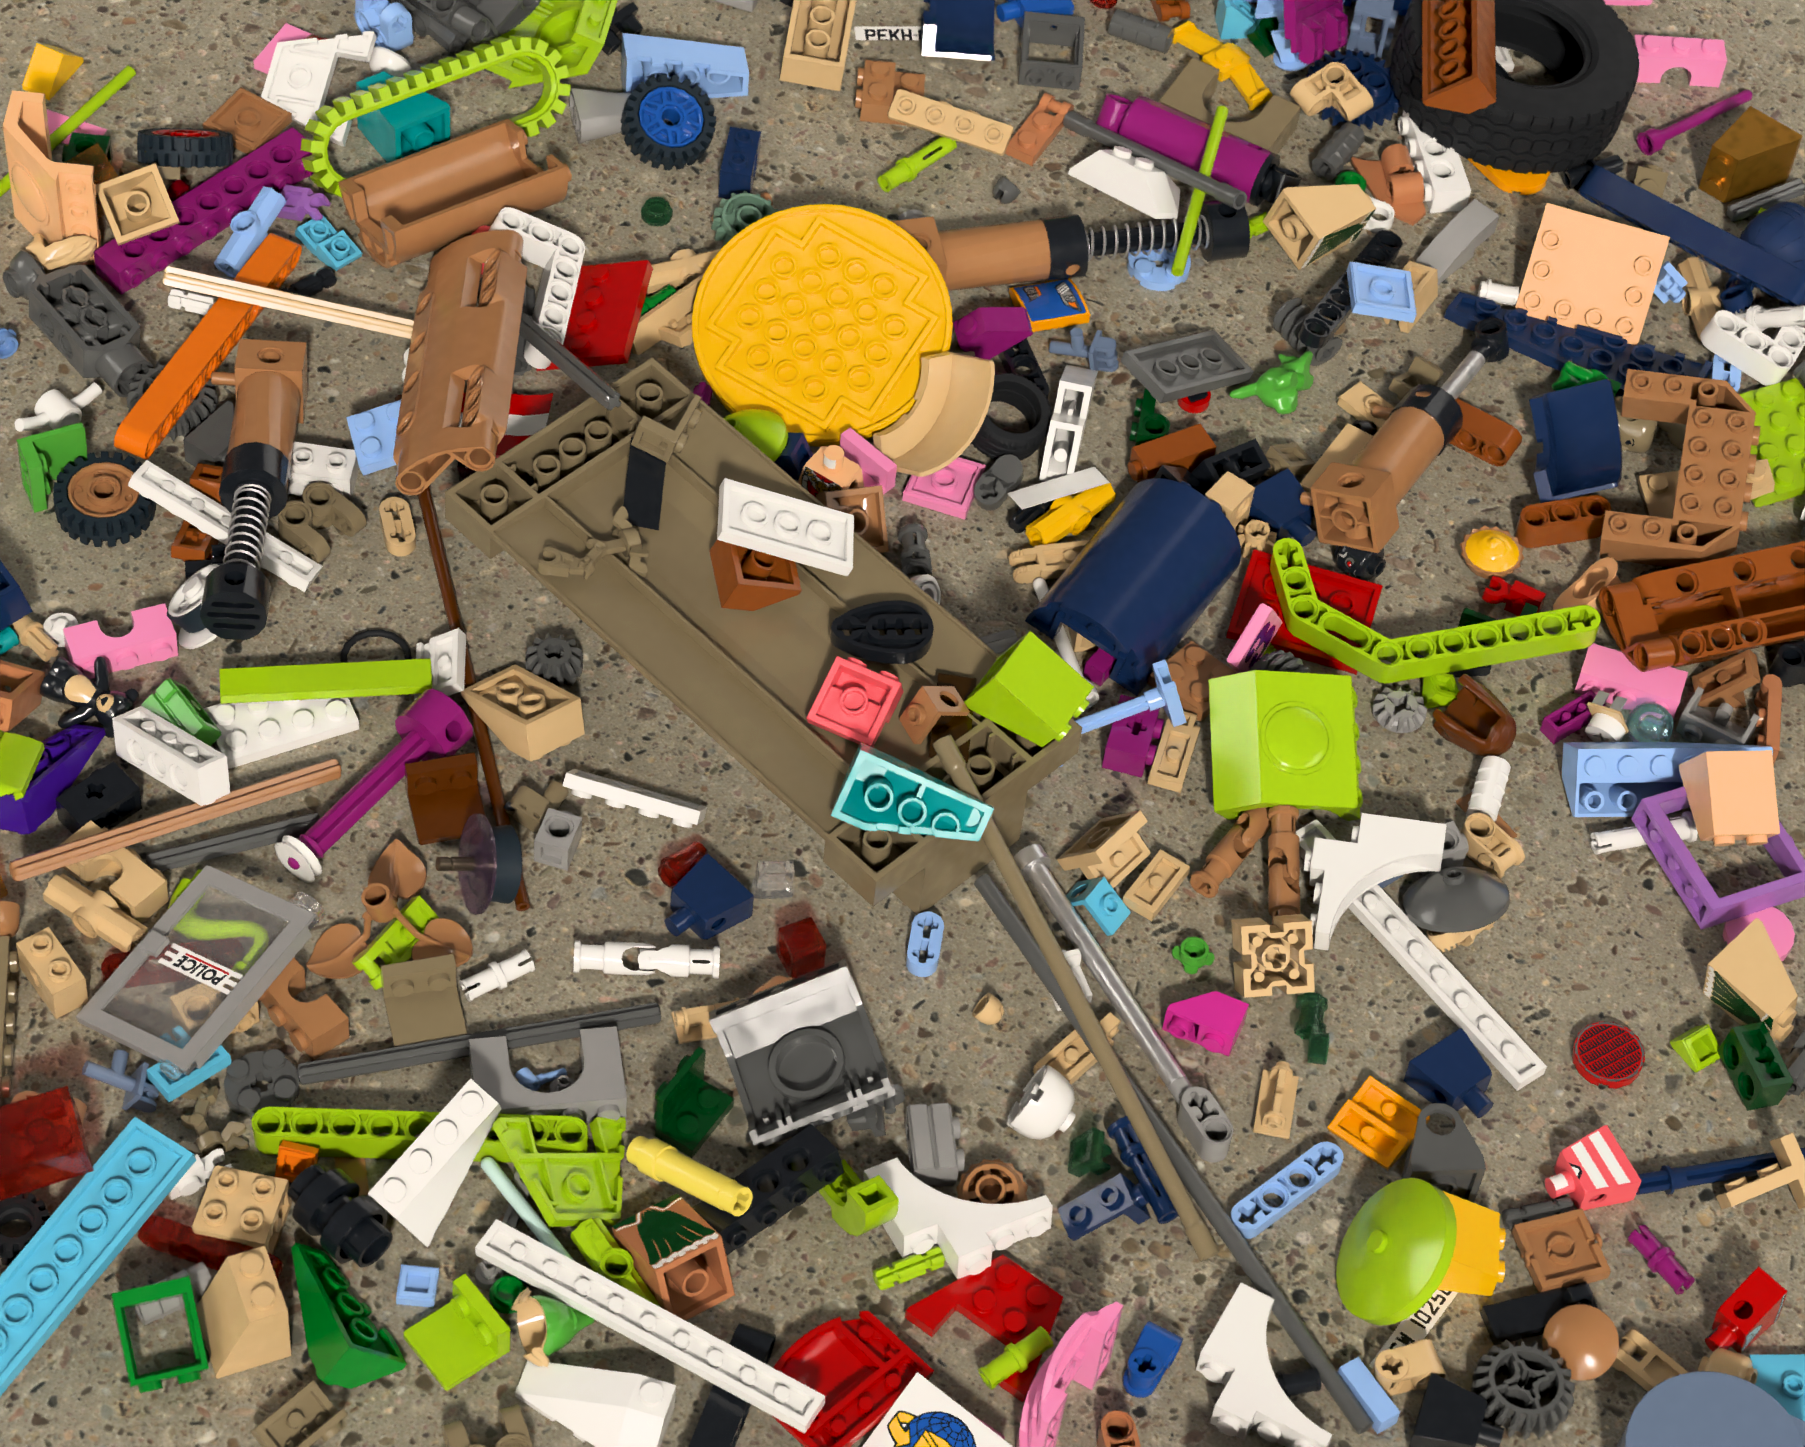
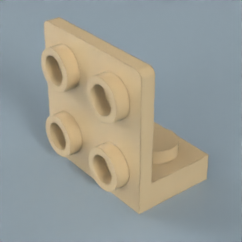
[192,1165,292,1261]

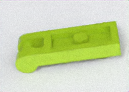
[352,895,439,990]

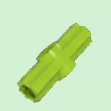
[571,1217,660,1307]

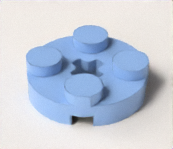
[1127,247,1191,291]

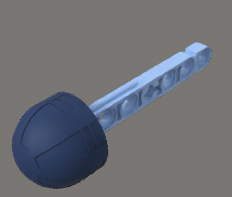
[1740,202,1805,272]

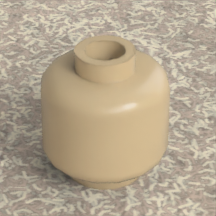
[1698,1348,1758,1385]

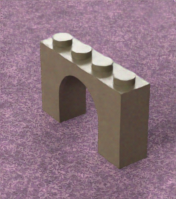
[1159,58,1301,154]

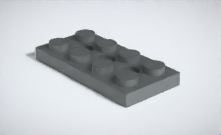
[1120,330,1254,404]

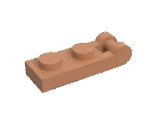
[1005,93,1074,166]
[1754,674,1782,765]

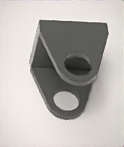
[1401,1103,1486,1203]

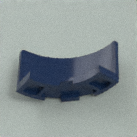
[921,0,995,61]
[1529,379,1622,503]

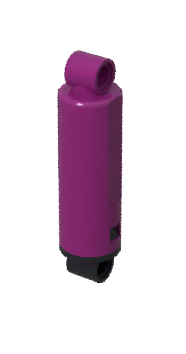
[1096,93,1302,207]

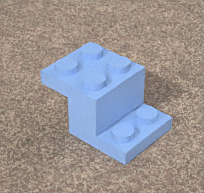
[346,400,401,476]

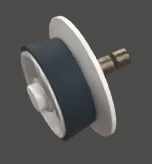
[167,563,244,649]

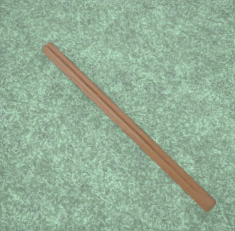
[9,758,342,882]

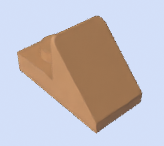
[1692,649,1761,708]

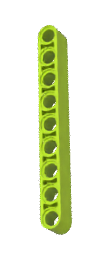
[251,1107,588,1163]

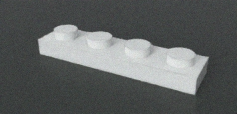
[563,769,707,828]

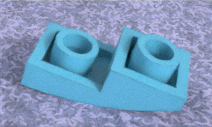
[295,214,362,271]

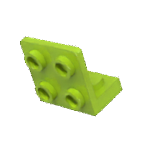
[403,1274,510,1391]

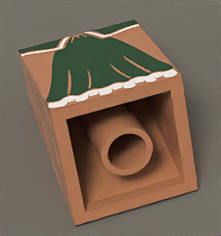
[612,1193,735,1321]

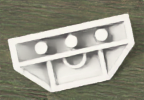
[1068,146,1180,219]

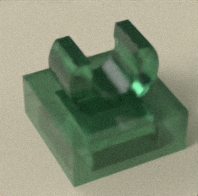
[1068,1127,1112,1178]

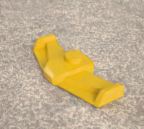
[1172,21,1273,111]

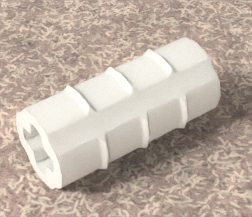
[1466,755,1511,822]

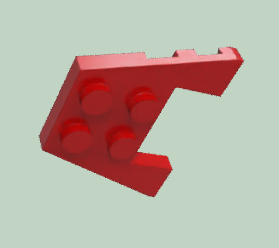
[905,1254,1063,1403]

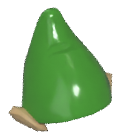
[511,1287,595,1367]

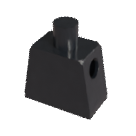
[1409,1373,1504,1447]

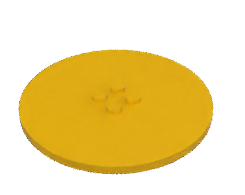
[692,204,953,447]

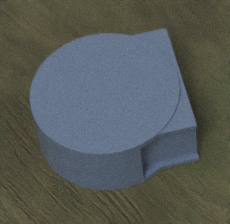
[1616,1371,1805,1447]

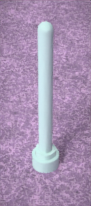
[480,1157,592,1270]

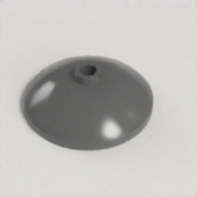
[1403,866,1510,933]

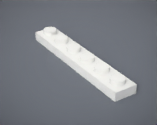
[127,460,322,592]

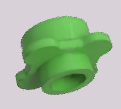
[1172,937,1215,974]

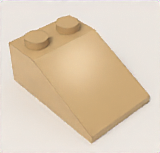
[461,664,585,762]

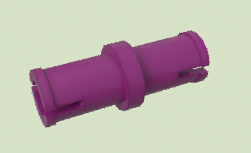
[1628,1225,1695,1295]

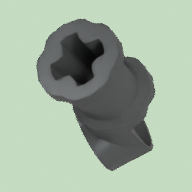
[898,523,932,579]

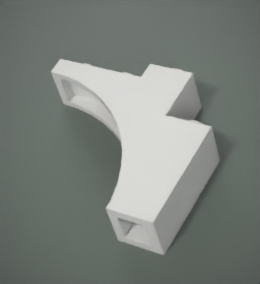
[1304,813,1447,951]
[863,1157,1053,1279]
[1196,1283,1332,1447]

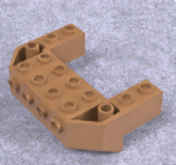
[1599,369,1761,569]

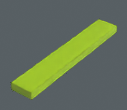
[219,658,432,704]

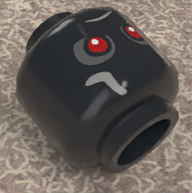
[1334,546,1386,581]

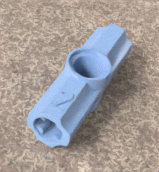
[214,187,286,278]

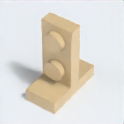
[1716,1133,1805,1209]

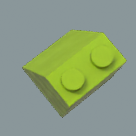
[964,631,1094,747]

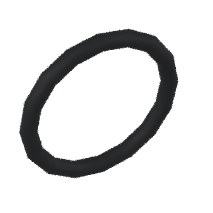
[340,629,412,663]

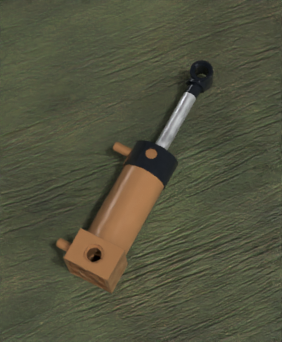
[1300,318,1510,553]

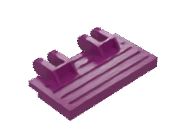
[1283,0,1348,65]

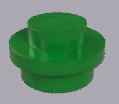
[489,1276,526,1314]

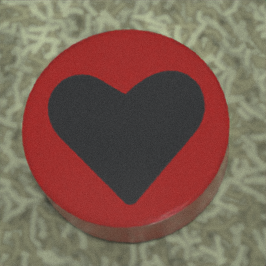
[1177,391,1211,413]

